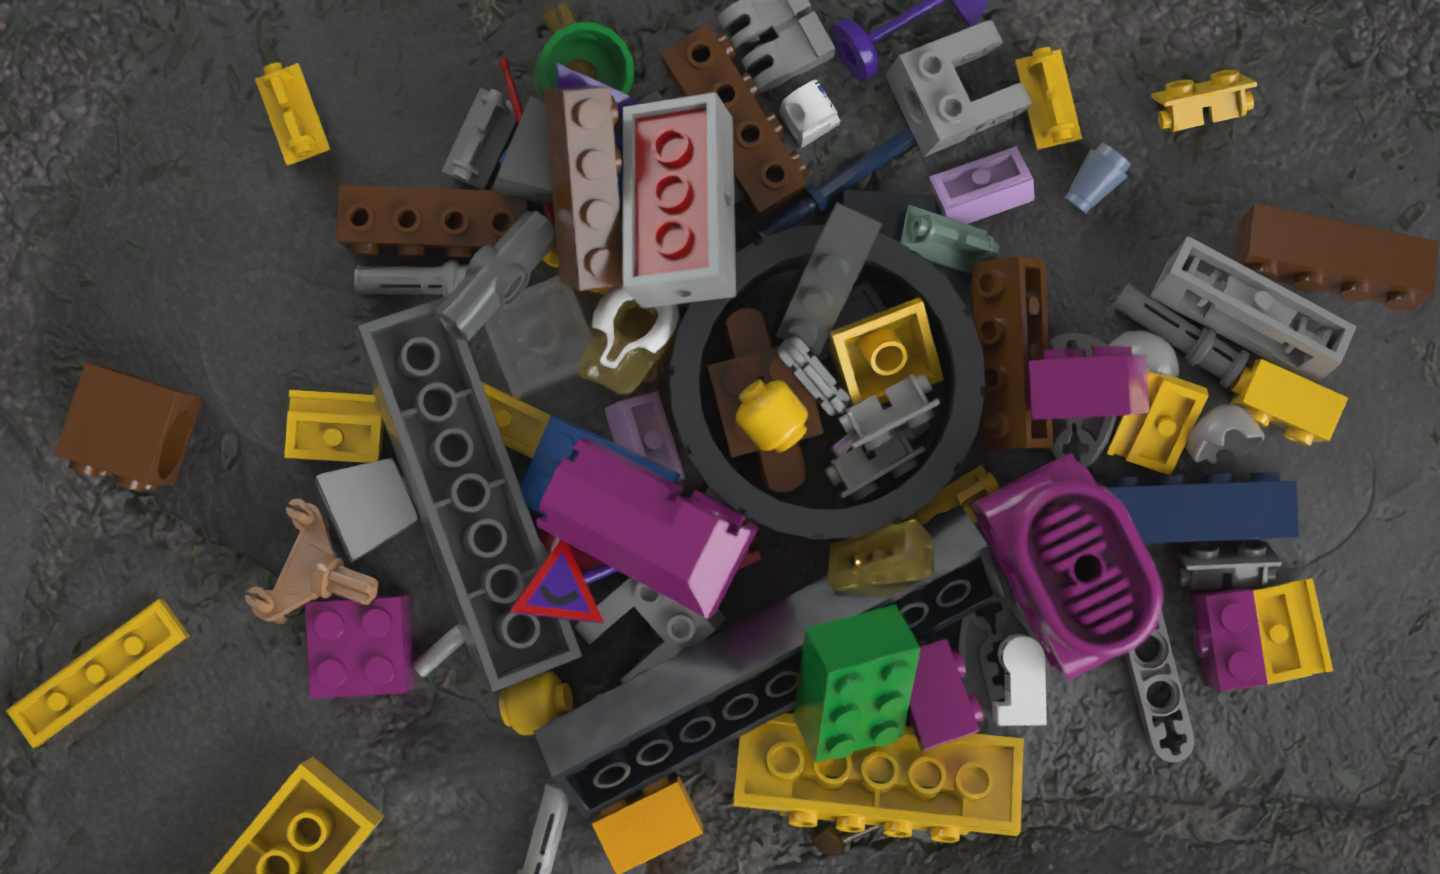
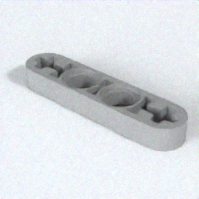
[1125,610,1194,762]

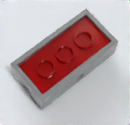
[623,92,736,308]

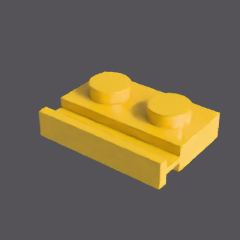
[1105,368,1209,476]
[284,390,384,463]
[1251,578,1333,685]

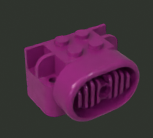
[968,453,1163,681]

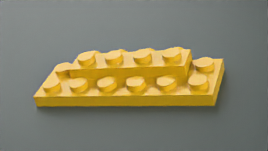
[733,713,1024,842]

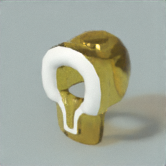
[578,285,682,394]

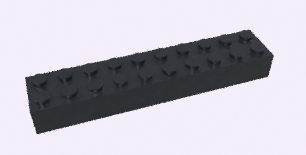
[533,505,1004,819]

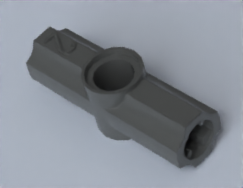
[434,210,557,342]

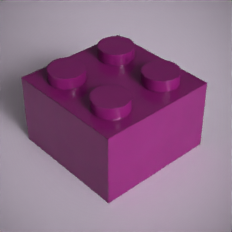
[1029,346,1149,420]
[305,595,415,699]

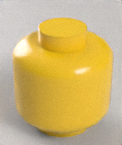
[736,379,808,453]
[499,670,573,735]

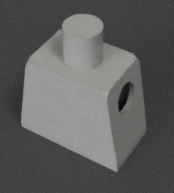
[315,458,418,563]

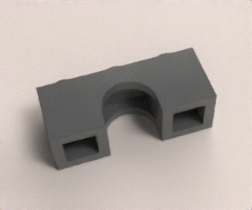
[776,203,881,356]

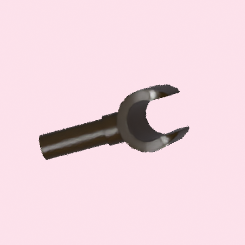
[811,823,880,855]

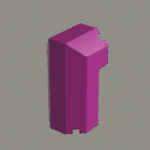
[536,438,758,619]

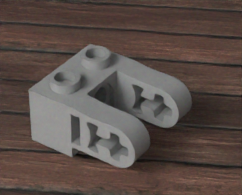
[885,20,1033,157]
[574,577,726,684]

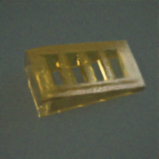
[828,519,933,589]

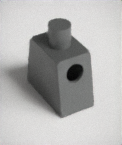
[492,96,553,206]

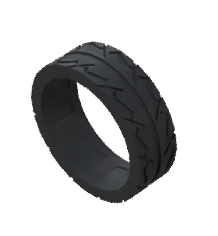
[670,225,985,539]

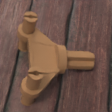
[245,499,378,625]

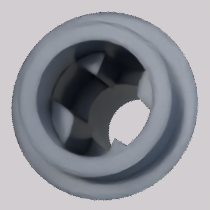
[1064,142,1131,214]

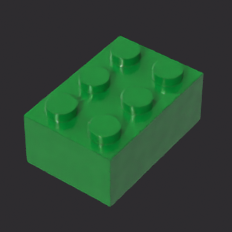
[794,604,920,763]

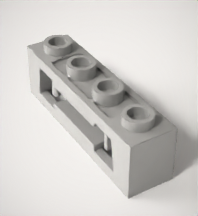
[1150,236,1357,384]

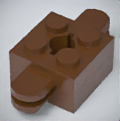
[708,308,824,492]

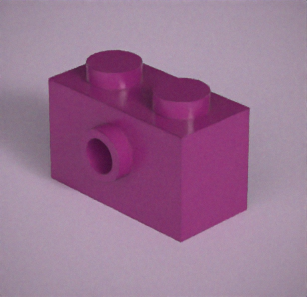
[1192,588,1268,692]
[907,639,983,753]

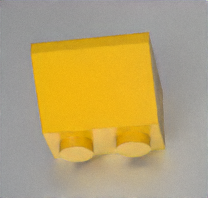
[828,297,944,407]

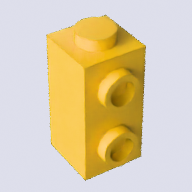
[1230,359,1348,446]

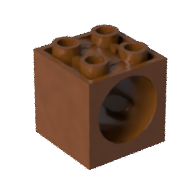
[54,362,204,491]

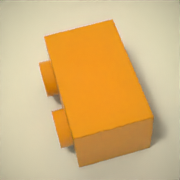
[592,775,703,874]

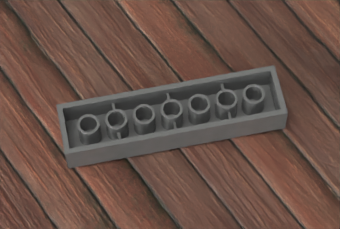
[352,296,582,692]

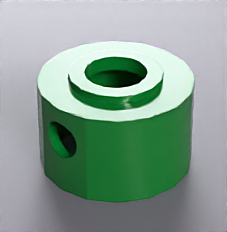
[533,22,634,103]

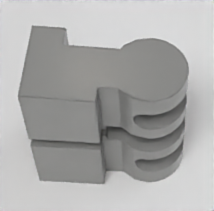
[718,0,835,93]

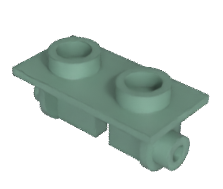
[901,205,999,275]

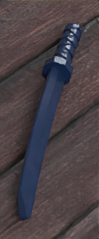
[755,97,977,240]

